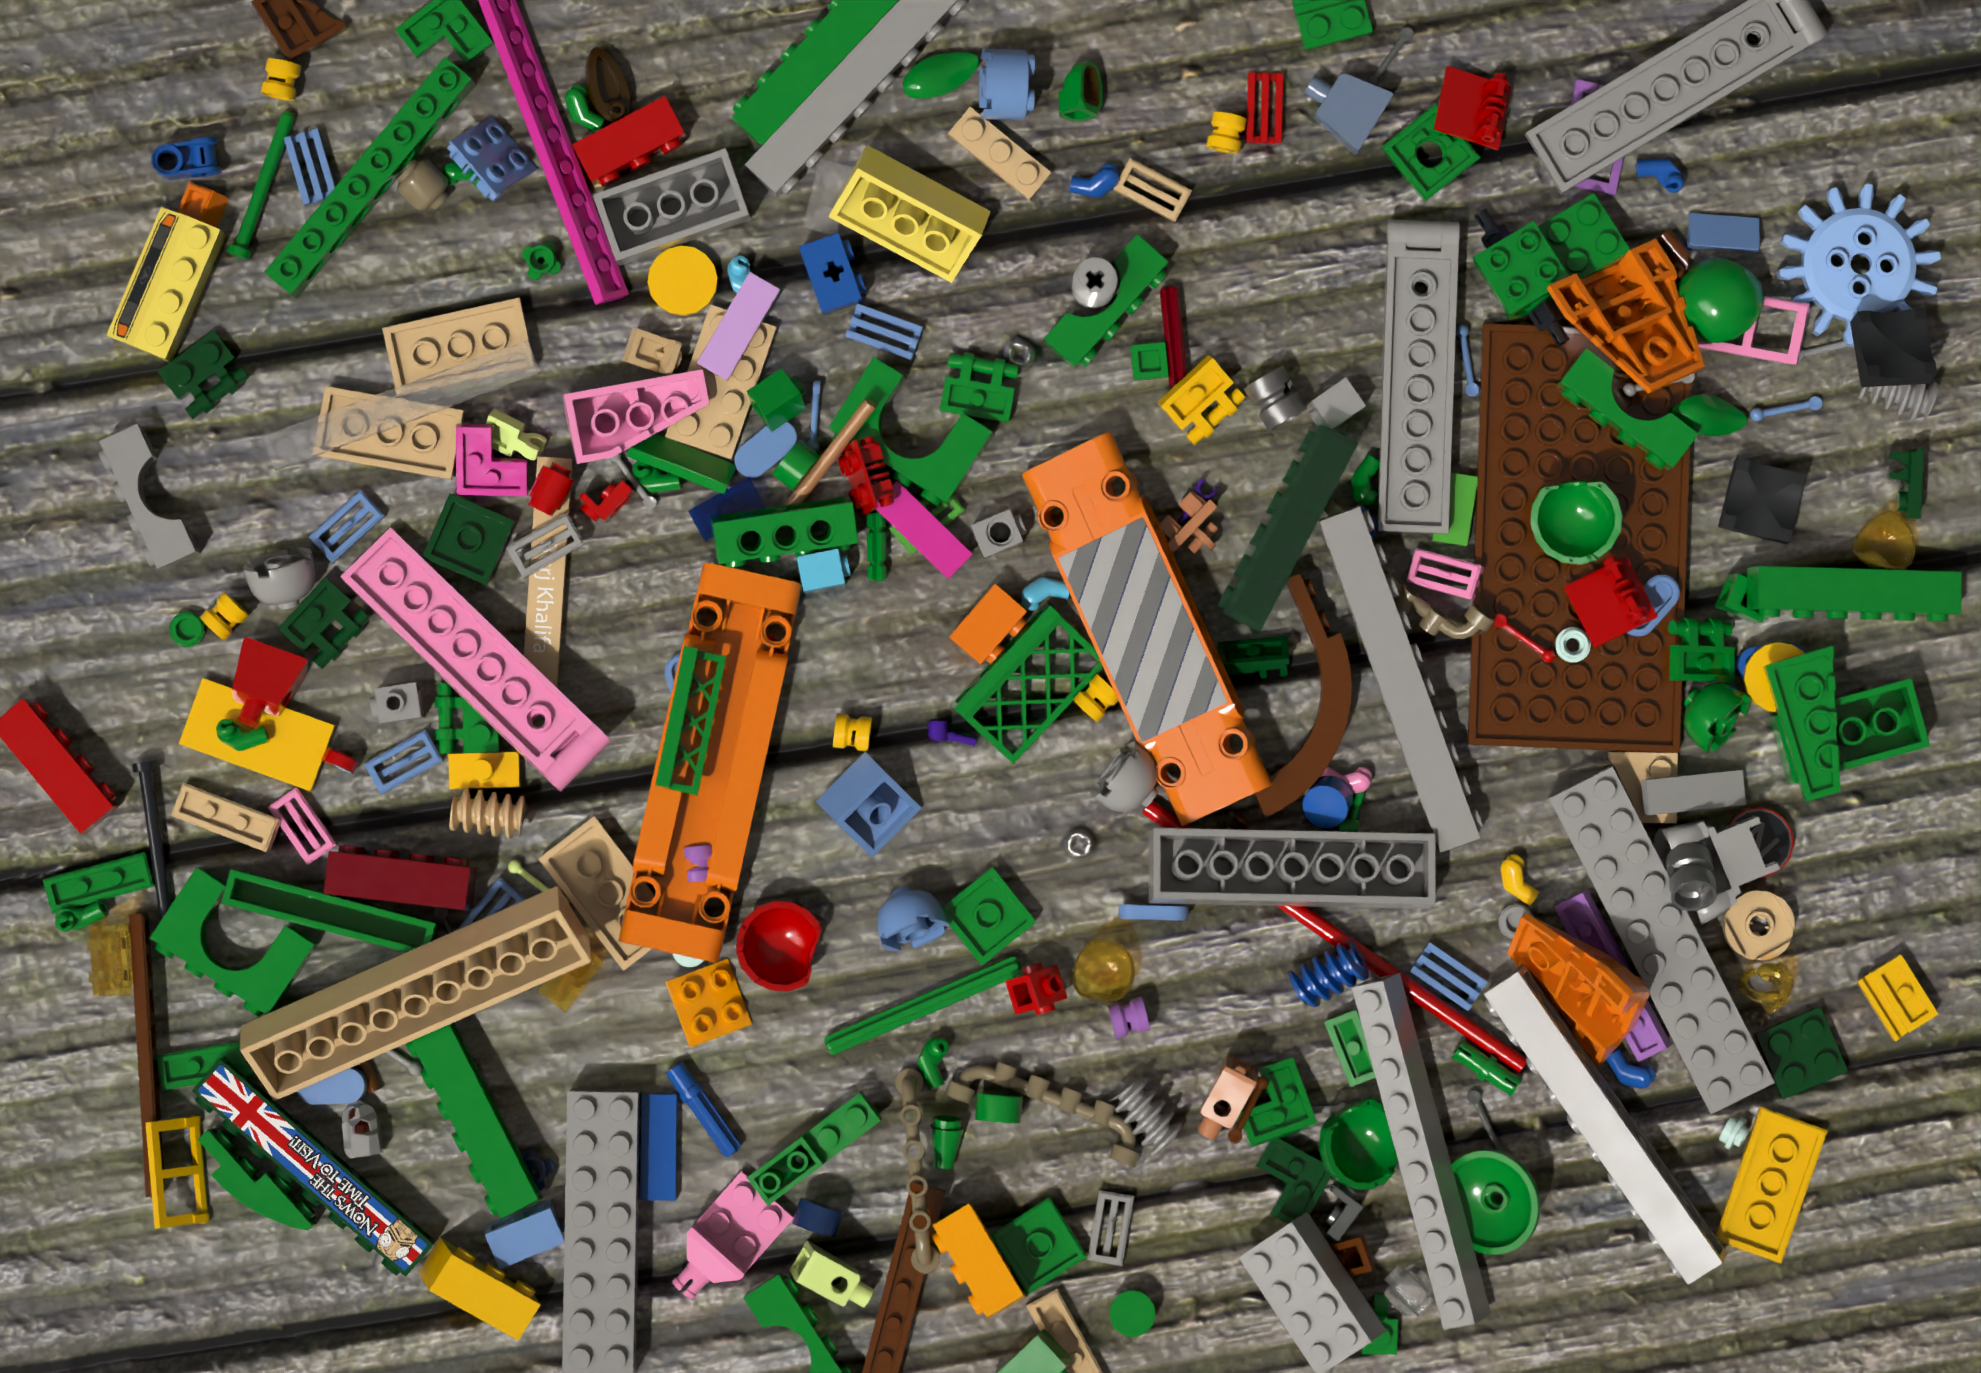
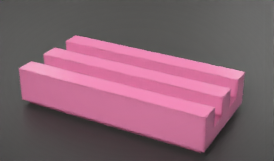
[1406,548,1484,601]
[268,787,337,865]

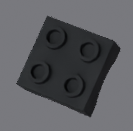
[1850,308,1937,387]
[1718,457,1807,544]

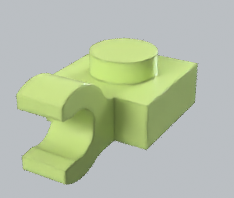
[486,408,547,461]

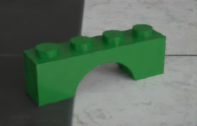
[1043,234,1168,370]
[1557,348,1699,470]
[743,1272,853,1373]

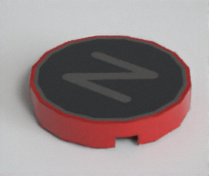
[1726,807,1794,877]

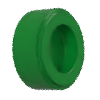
[169,612,206,647]

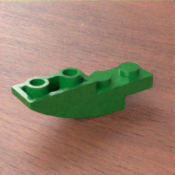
[747,1091,883,1206]
[198,1128,317,1231]

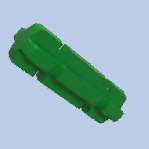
[867,512,887,581]

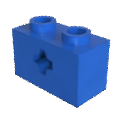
[799,233,867,316]

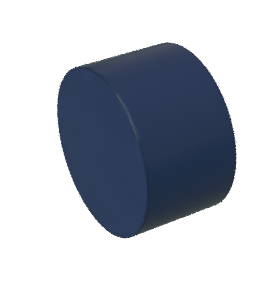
[792,1197,844,1238]

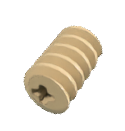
[450,788,526,839]

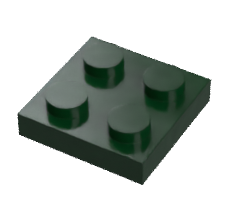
[422,493,515,586]
[1754,1006,1848,1099]

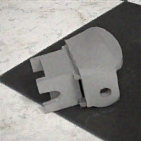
[1653,815,1780,924]

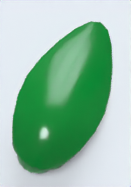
[903,52,979,100]
[1672,394,1747,436]

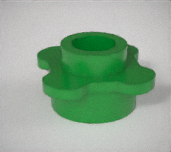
[522,241,561,280]

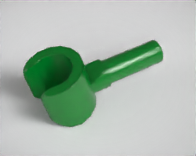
[1338,792,1365,832]

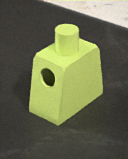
[789,1240,874,1307]

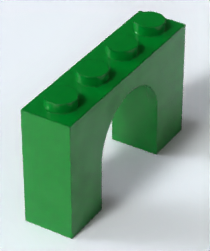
[828,357,994,507]
[150,867,319,1017]

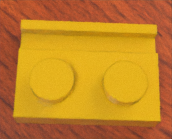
[1856,954,1939,1041]

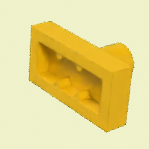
[448,752,521,789]

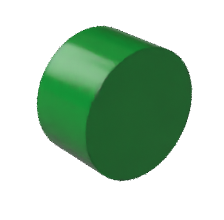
[772,440,821,491]
[975,1092,1023,1123]
[1109,1288,1155,1337]

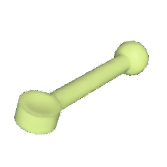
[508,860,569,904]

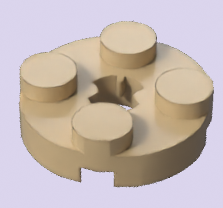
[1723,890,1795,961]

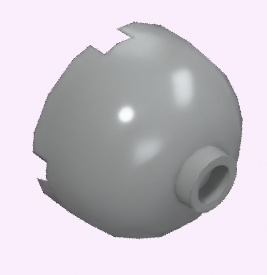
[243,547,316,609]
[1091,741,1158,813]

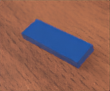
[641,1094,677,1201]

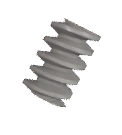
[1072,257,1118,309]
[1858,381,1939,421]
[1109,1077,1183,1157]

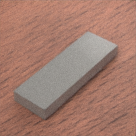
[1641,770,1746,815]

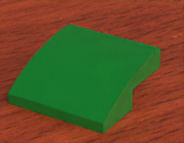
[1324,1008,1376,1087]

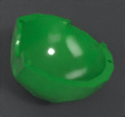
[1677,258,1764,343]
[1530,480,1622,565]
[1318,1099,1398,1190]

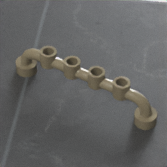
[1324,497,1496,639]
[944,1062,1140,1168]
[895,1069,940,1274]

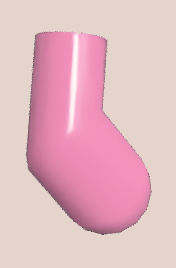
[1319,766,1372,794]

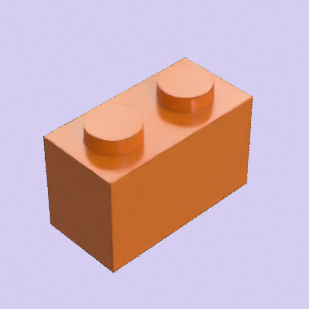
[949,584,1027,665]

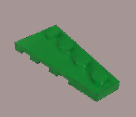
[1763,646,1841,802]

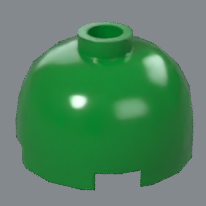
[1684,682,1752,753]

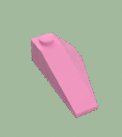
[562,369,709,464]

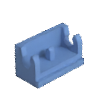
[485,1199,565,1269]

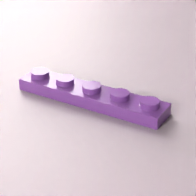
[1554,889,1672,1062]

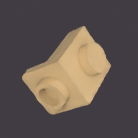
[622,328,682,375]

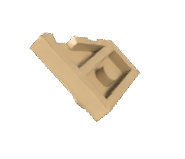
[1608,752,1678,823]

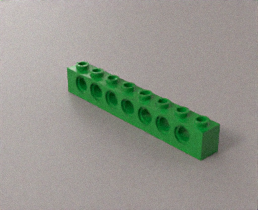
[264,57,476,299]

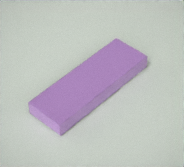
[697,272,781,381]

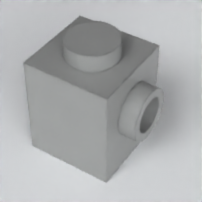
[370,682,425,724]

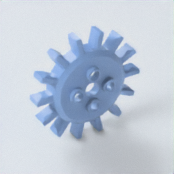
[1776,184,1941,347]

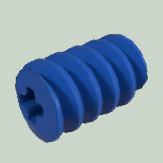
[1288,939,1369,1008]

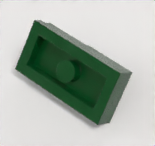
[1887,448,1924,521]
[1218,636,1290,678]

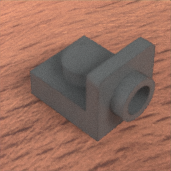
[1325,1184,1363,1241]

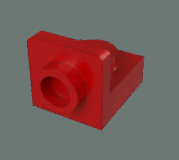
[579,480,636,523]

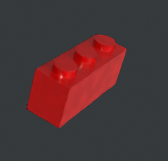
[572,96,687,187]

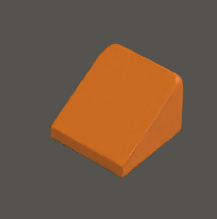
[177,182,228,228]

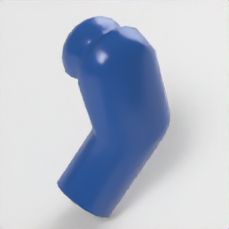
[1636,158,1685,193]
[1069,163,1120,198]
[1606,1048,1656,1089]

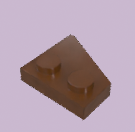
[251,0,346,62]

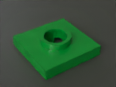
[1381,103,1480,203]

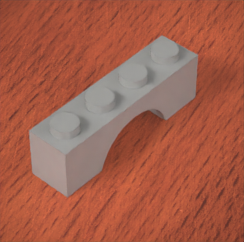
[98,424,201,571]

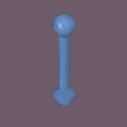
[1456,324,1479,397]
[806,380,821,452]
[1750,396,1822,422]

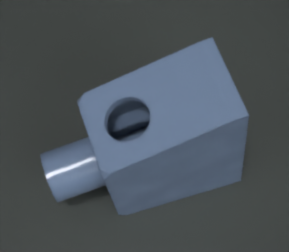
[1304,72,1394,155]

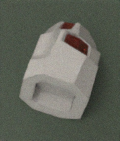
[342,1100,383,1159]

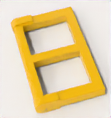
[145,1115,210,1229]

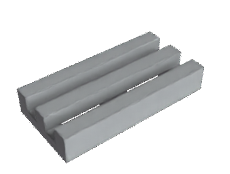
[506,513,585,579]
[1087,1190,1134,1266]

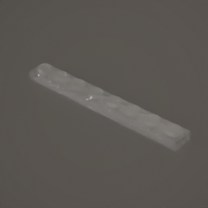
[262,340,541,471]

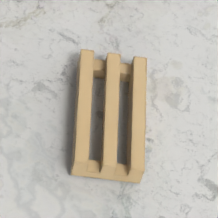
[1113,158,1192,222]

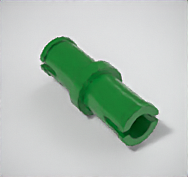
[1451,1039,1523,1097]

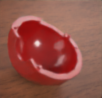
[736,901,822,992]

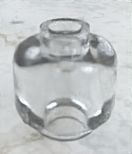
[1384,1264,1435,1317]

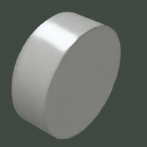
[1498,904,1533,939]

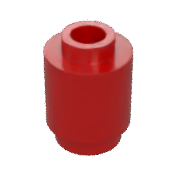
[528,462,575,517]

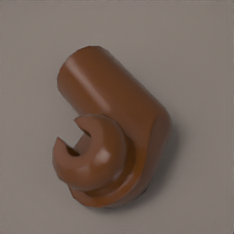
[1657,228,1690,281]

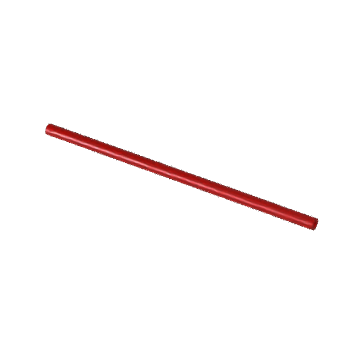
[1141,800,1527,1073]

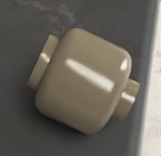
[396,159,448,211]

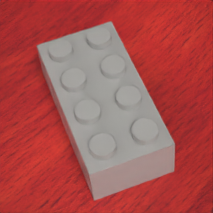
[593,148,751,266]
[1239,1212,1386,1373]

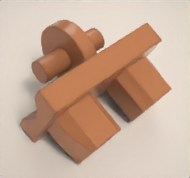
[1159,491,1218,554]

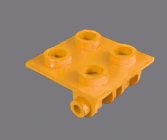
[666,959,752,1048]

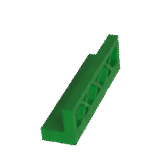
[655,646,726,796]

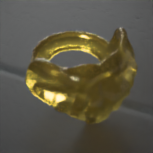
[1739,962,1794,1014]

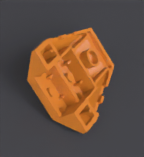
[1547,239,1705,394]
[1507,913,1651,1067]

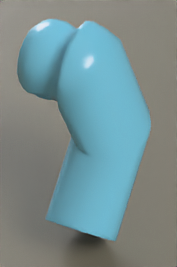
[727,255,750,293]
[1021,577,1069,611]

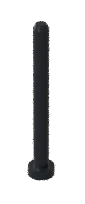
[132,760,172,916]

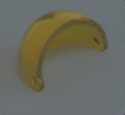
[1852,510,1916,570]
[1073,939,1135,1002]

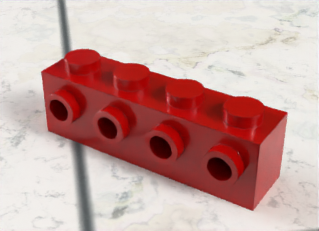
[0,698,119,834]

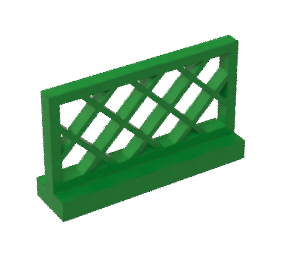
[950,603,1103,764]

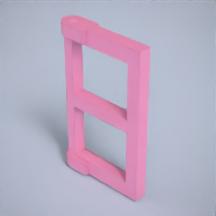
[1697,296,1810,366]

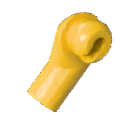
[1500,854,1539,906]

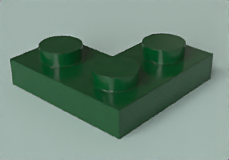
[1256,1138,1331,1224]

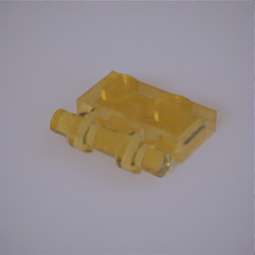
[86,924,133,997]

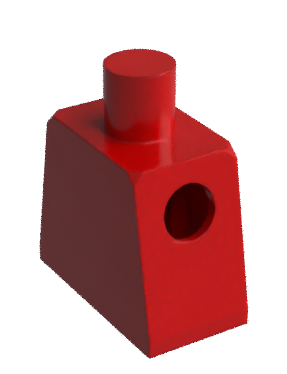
[232,637,308,727]

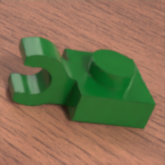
[1361,1292,1398,1355]

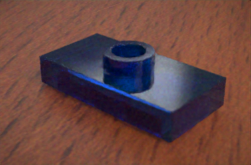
[688,477,766,542]

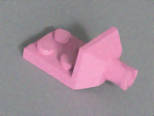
[672,1171,794,1301]

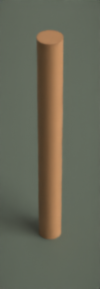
[785,398,877,505]

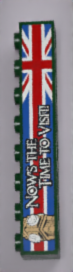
[192,1056,436,1277]

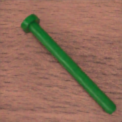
[226,111,295,261]

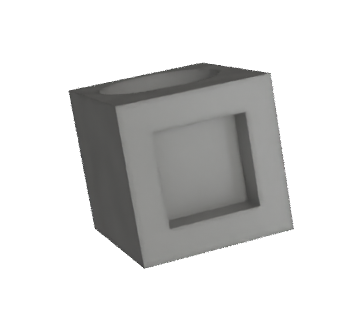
[1308,377,1366,433]
[971,509,1027,560]

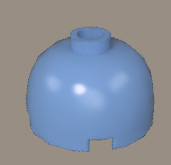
[877,887,949,951]

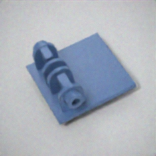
[447,116,537,202]

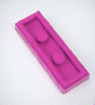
[876,481,972,579]

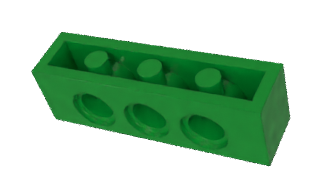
[710,495,858,567]

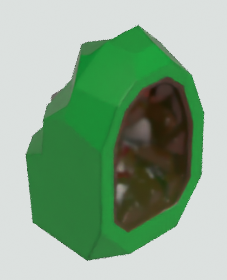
[1058,60,1103,121]

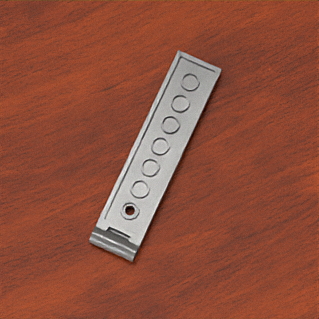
[1525,0,1829,194]
[1377,219,1460,534]

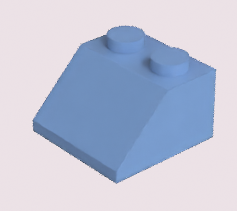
[816,752,922,858]

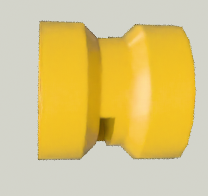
[260,58,302,101]
[1206,112,1247,155]
[199,592,250,641]
[1072,674,1118,723]
[833,713,872,752]

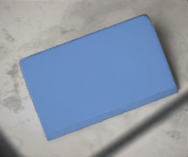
[1686,213,1760,253]

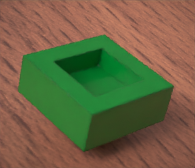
[1130,342,1169,381]

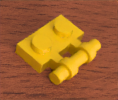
[1157,355,1246,446]

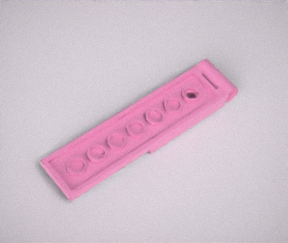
[340,527,611,792]

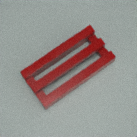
[1246,72,1283,145]

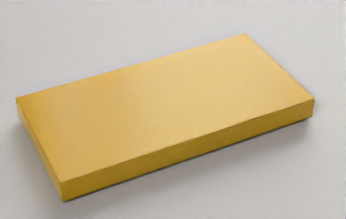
[179,678,336,792]
[1715,1106,1828,1263]

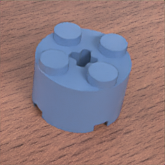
[979,48,1035,120]

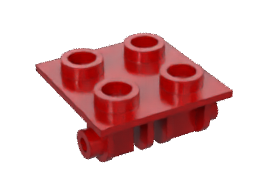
[1433,66,1511,150]
[838,436,896,517]
[1564,556,1658,649]

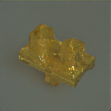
[538,952,605,1013]

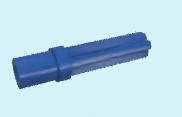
[665,1061,741,1158]

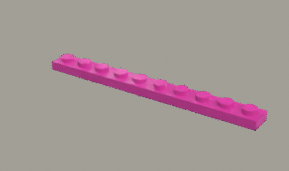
[478,0,629,305]

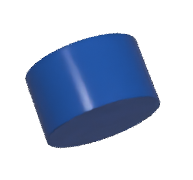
[1303,776,1353,828]

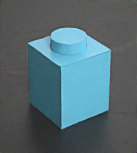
[797,549,851,593]

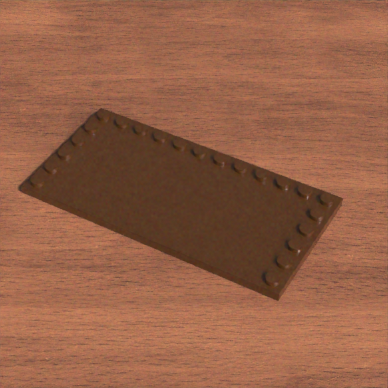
[1467,323,1692,753]

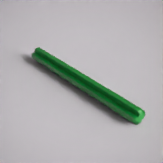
[824,956,1022,1055]

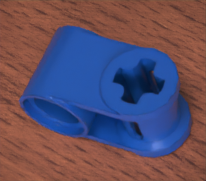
[151,137,222,180]

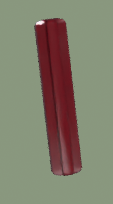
[1160,286,1187,389]

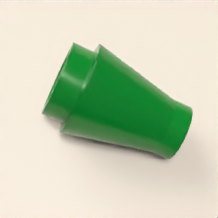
[929,1115,964,1169]

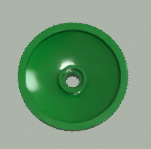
[1452,1149,1541,1255]

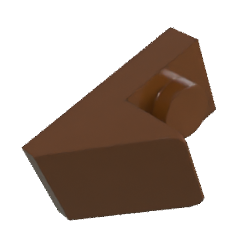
[1329,1234,1375,1277]

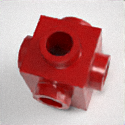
[1005,962,1068,1016]

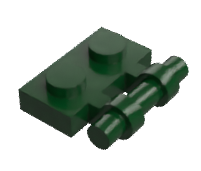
[157,330,250,419]
[278,577,370,669]

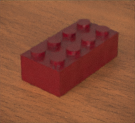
[324,845,477,910]

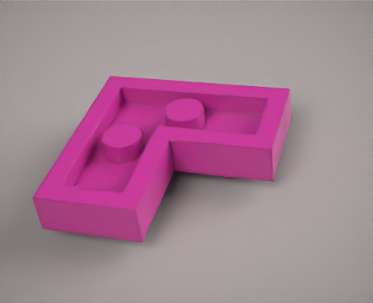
[456,423,528,496]

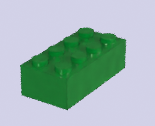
[1769,678,1930,785]

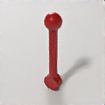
[1493,614,1556,663]

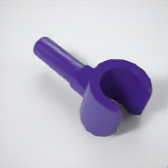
[1178,479,1217,525]
[928,721,977,746]

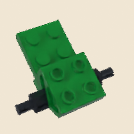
[1473,193,1630,347]

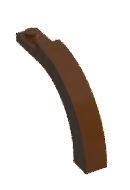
[1254,573,1352,818]

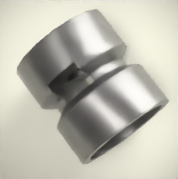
[1244,366,1308,432]
[1666,843,1717,911]

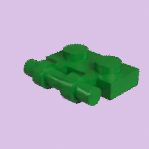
[940,352,1019,424]
[1668,617,1735,682]
[435,683,500,754]

